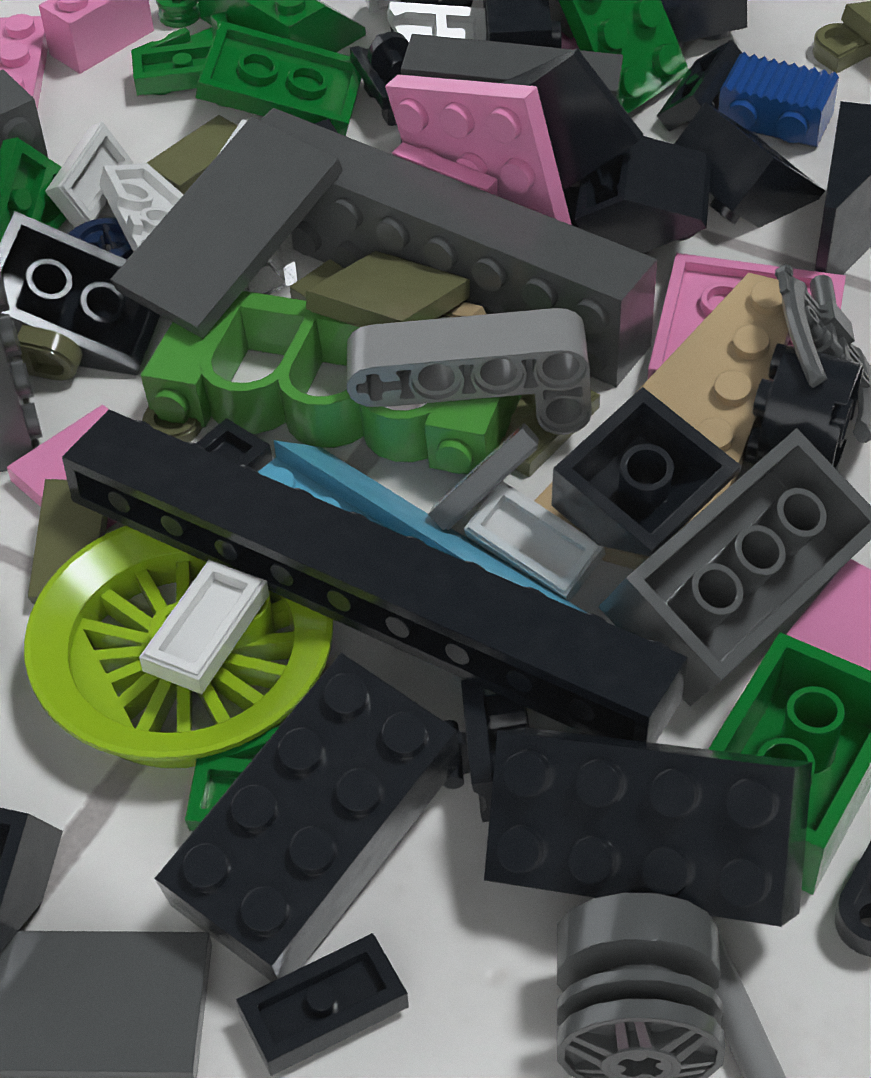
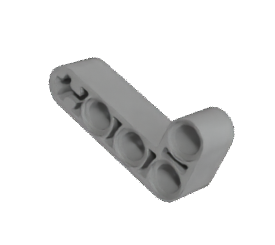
[347,308,592,435]

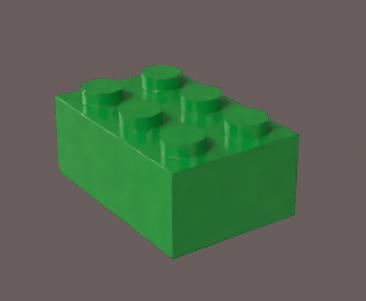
[708,632,871,895]

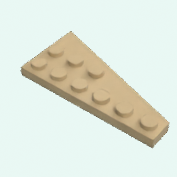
[534,272,790,570]

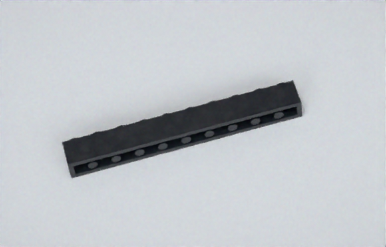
[62,409,688,743]

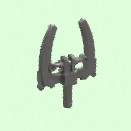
[775,263,871,443]

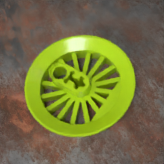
[24,526,333,768]

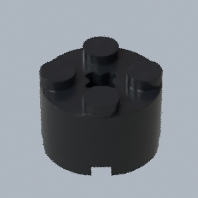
[745,343,864,470]

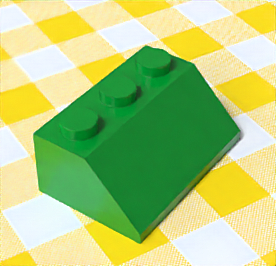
[198,0,366,53]

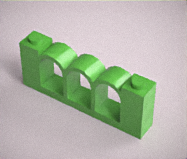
[141,291,521,475]

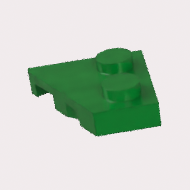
[0,137,67,242]

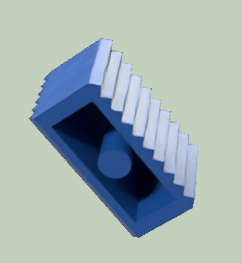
[718,52,839,148]

